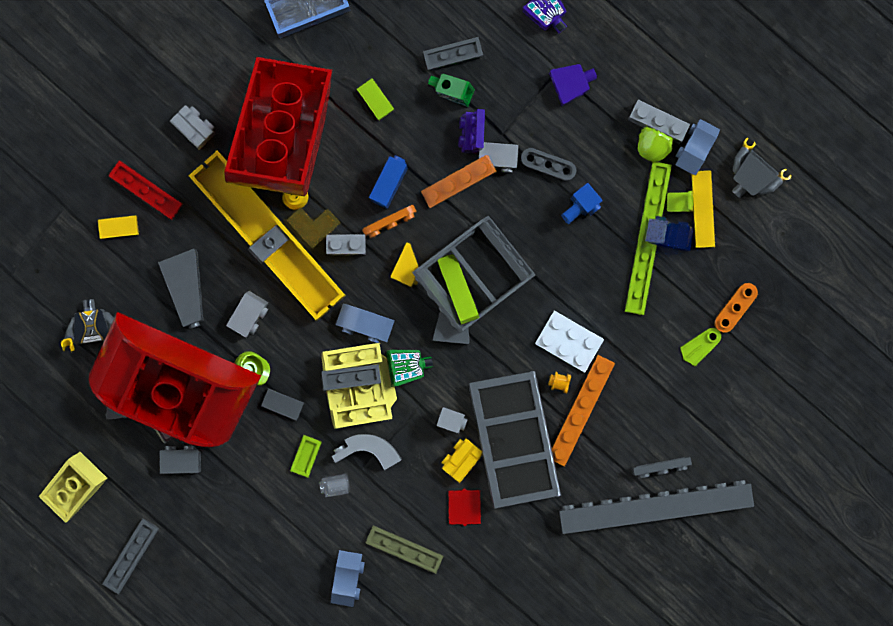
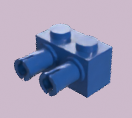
[561,183,603,225]

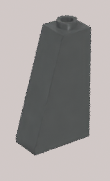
[158,249,204,329]

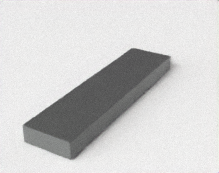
[102,518,159,594]

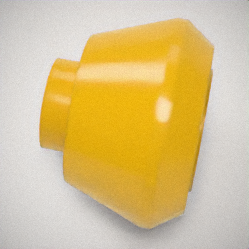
[282,192,308,210]

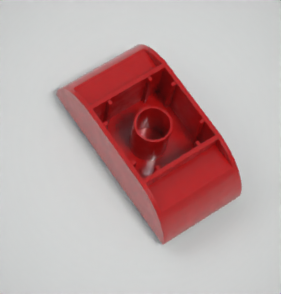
[89,312,261,447]

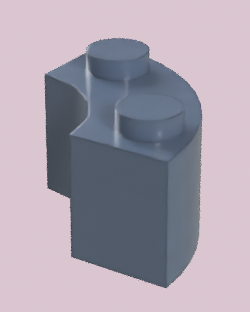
[675,119,720,176]
[336,303,395,343]
[331,550,365,607]

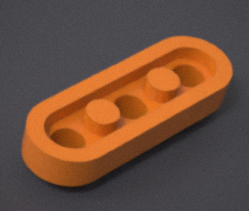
[362,205,417,238]
[714,283,758,333]

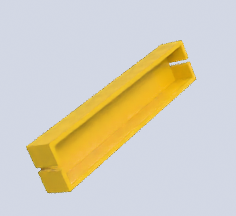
[189,150,346,321]

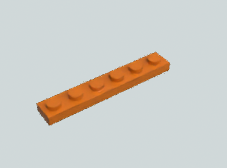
[552,355,615,467]

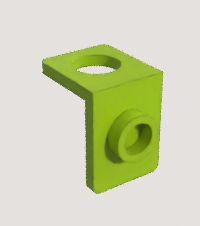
[667,191,693,212]

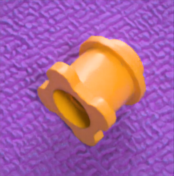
[548,372,571,394]

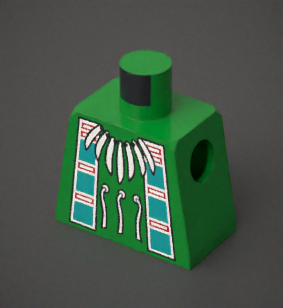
[428,74,475,107]
[386,350,433,387]

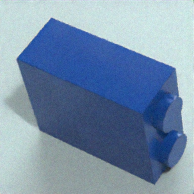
[369,155,408,210]

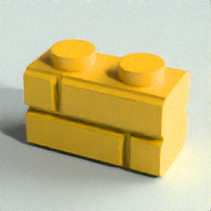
[441,438,483,483]

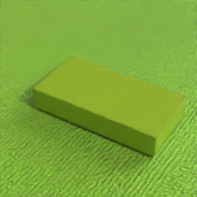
[357,79,394,121]
[290,435,322,478]

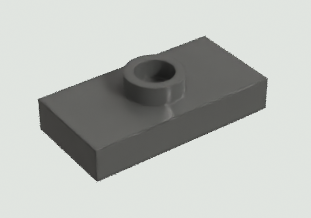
[248,224,290,264]

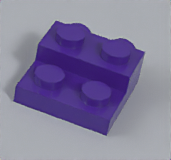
[459,109,485,154]

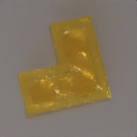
[287,207,341,249]

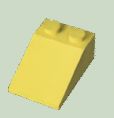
[39,452,107,523]

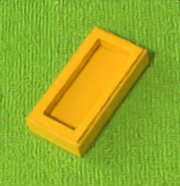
[98,215,139,239]

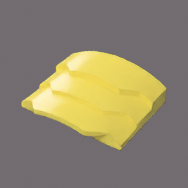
[321,343,397,429]

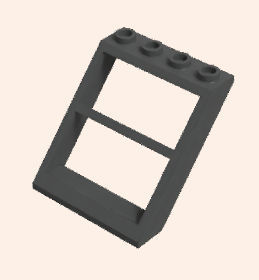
[412,216,536,333]

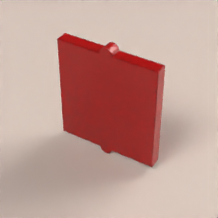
[449,488,481,526]

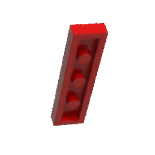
[109,160,183,220]

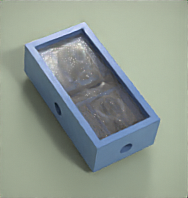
[264,0,351,38]

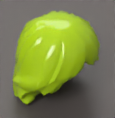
[638,127,673,162]

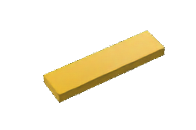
[691,171,715,248]

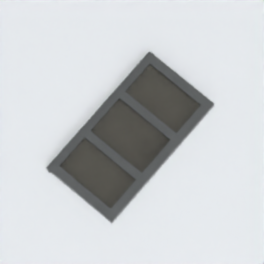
[468,371,561,509]

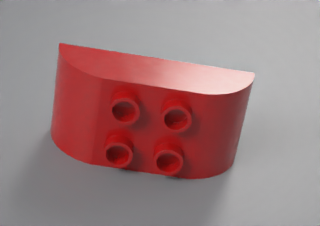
[224,57,332,197]

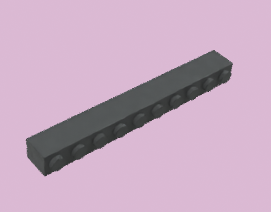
[559,480,754,534]

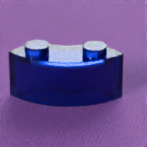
[645,216,694,251]

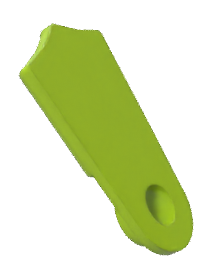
[680,328,721,366]

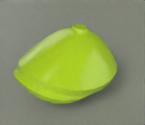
[234,352,270,385]

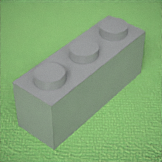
[628,100,690,144]

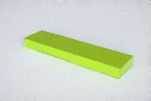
[438,254,480,325]

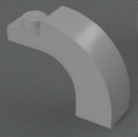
[332,434,402,470]

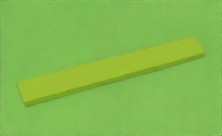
[625,162,672,315]

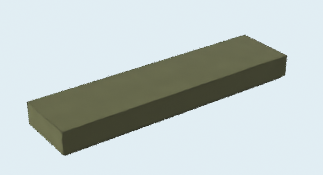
[366,525,444,574]

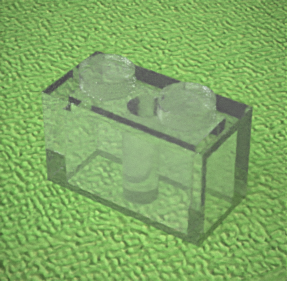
[319,472,350,498]

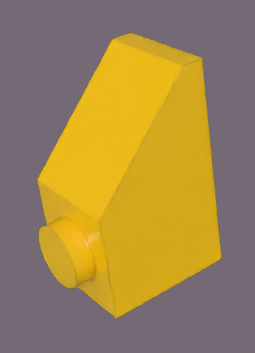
[391,242,418,288]

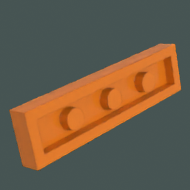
[421,155,497,208]

